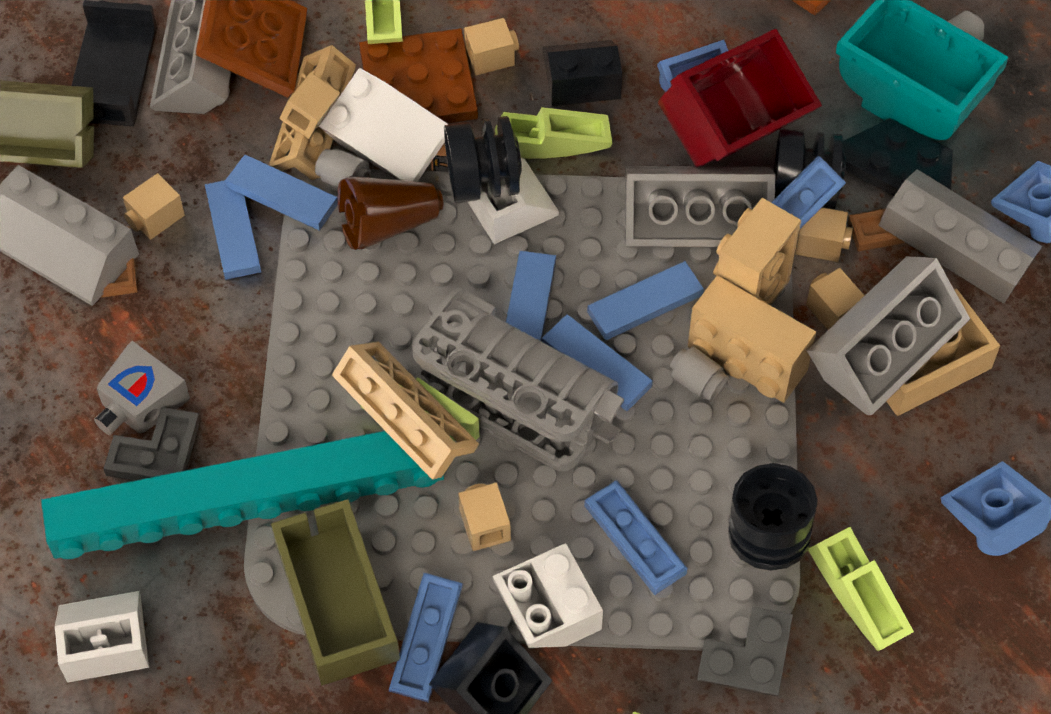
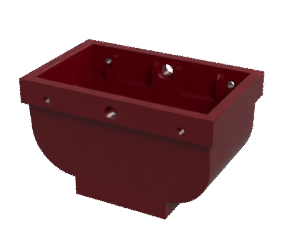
[658,29,822,168]

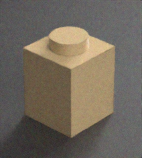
[464,18,519,76]
[279,72,340,139]
[123,173,185,240]
[795,208,853,262]
[806,268,865,330]
[458,482,511,551]

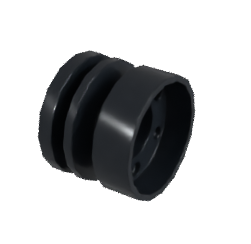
[444,116,522,204]
[774,129,846,210]
[728,463,818,571]

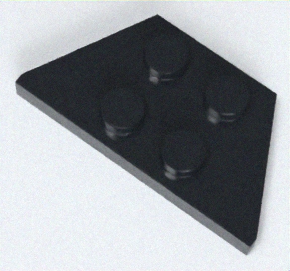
[828,118,953,196]

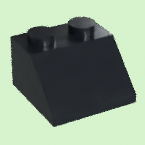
[543,40,622,106]
[429,622,553,714]

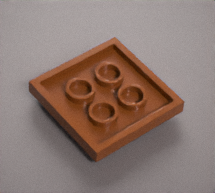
[195,0,308,98]
[359,28,478,123]

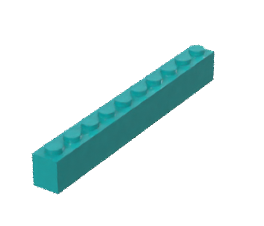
[41,431,444,559]

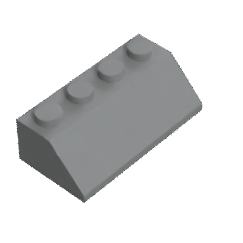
[150,0,231,114]
[0,165,139,306]
[625,166,775,247]
[878,169,1042,304]
[806,256,970,415]

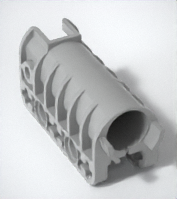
[412,287,624,471]

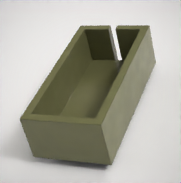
[0,80,94,168]
[271,499,400,686]

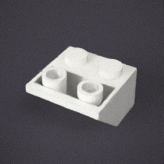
[468,158,559,244]
[493,543,603,648]
[55,591,149,683]

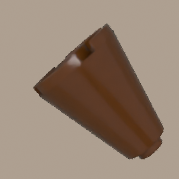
[338,176,444,250]

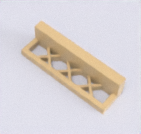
[269,45,356,180]
[332,341,479,480]

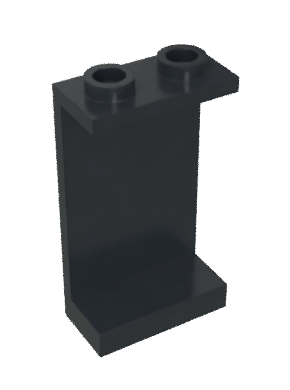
[71,0,157,127]

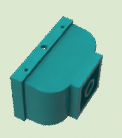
[835,0,1009,140]

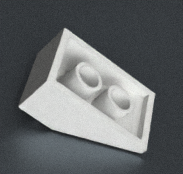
[319,68,448,182]

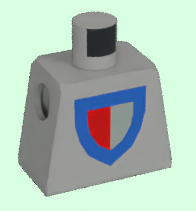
[94,341,190,435]

